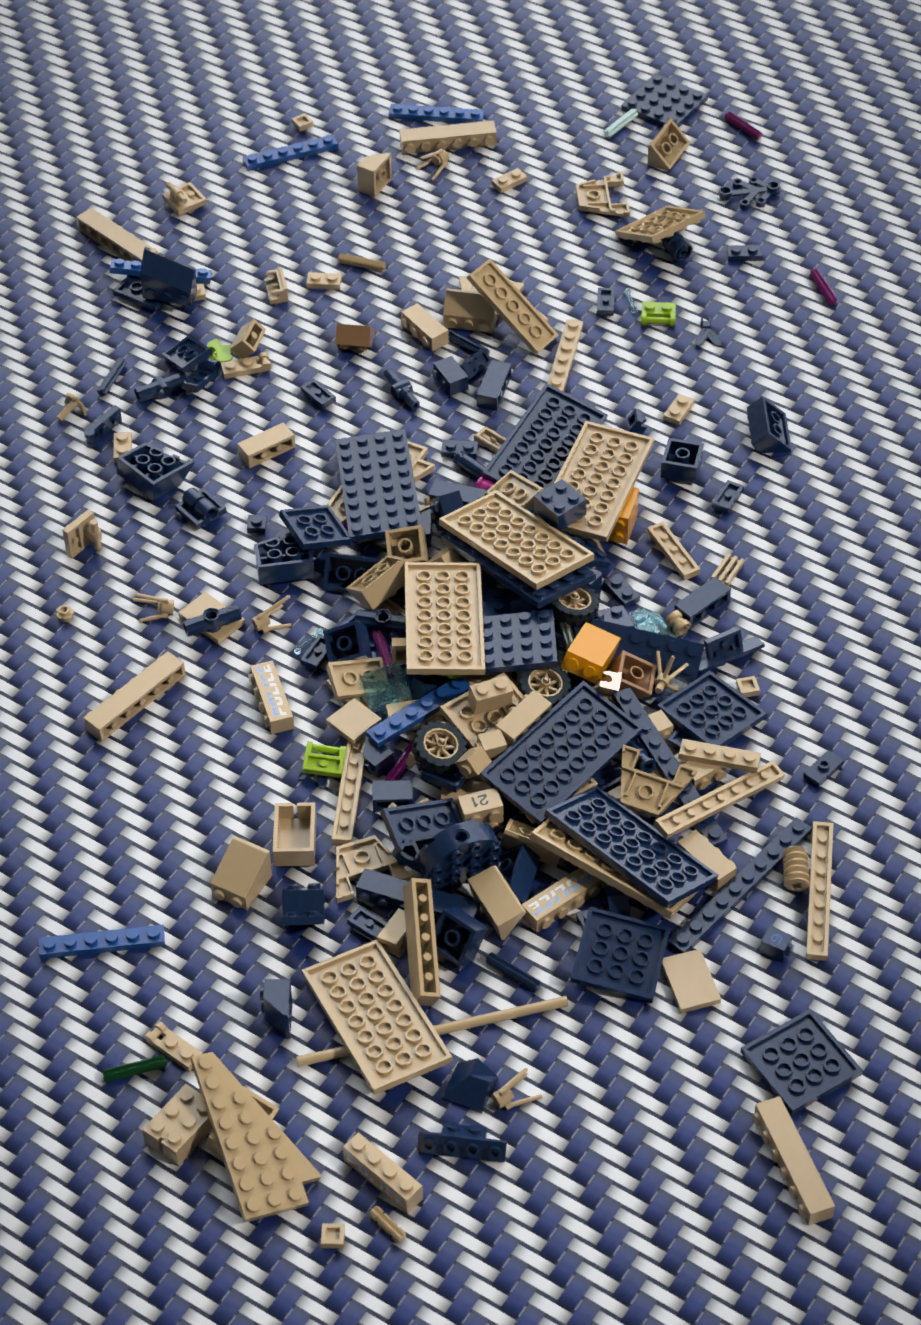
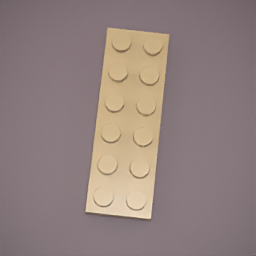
[466,258,558,355]

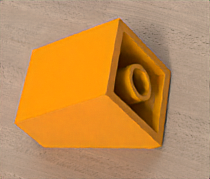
[609,487,639,544]
[560,622,621,684]

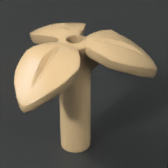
[57,392,86,422]

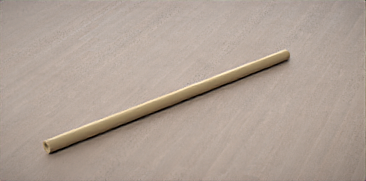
[296,996,569,1067]

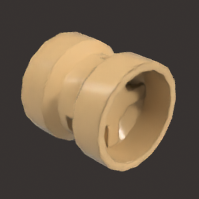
[664,610,691,637]

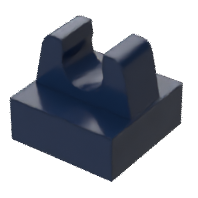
[626,408,648,433]

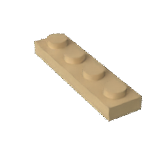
[647,521,700,580]
[678,739,761,773]

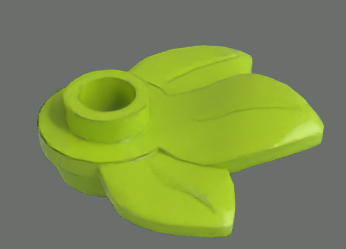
[207,339,233,362]

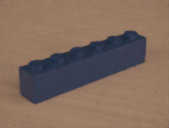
[356,868,480,923]

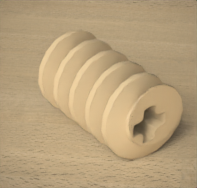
[783,846,810,892]

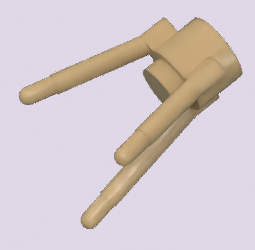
[416,149,449,181]
[133,593,174,622]
[251,595,291,633]
[491,1068,542,1111]

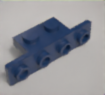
[698,627,765,674]
[417,1122,507,1162]

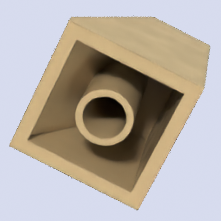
[210,836,272,910]

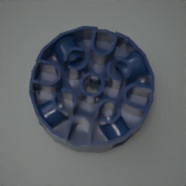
[417,820,502,890]

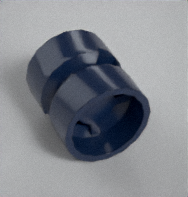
[662,231,693,262]

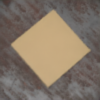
[326,698,382,745]

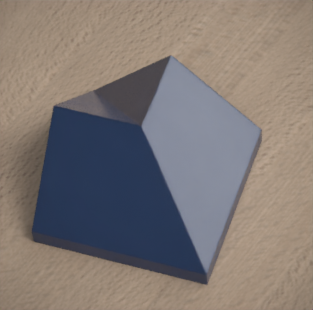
[442,1058,498,1113]

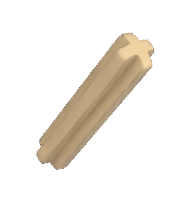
[338,253,386,272]

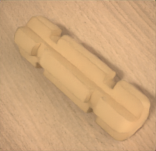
[369,1206,406,1243]

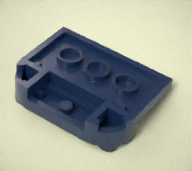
[380,798,463,867]

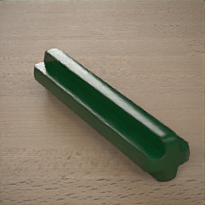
[103,1055,167,1082]

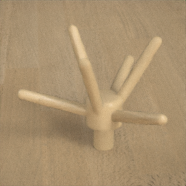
[654,651,688,694]

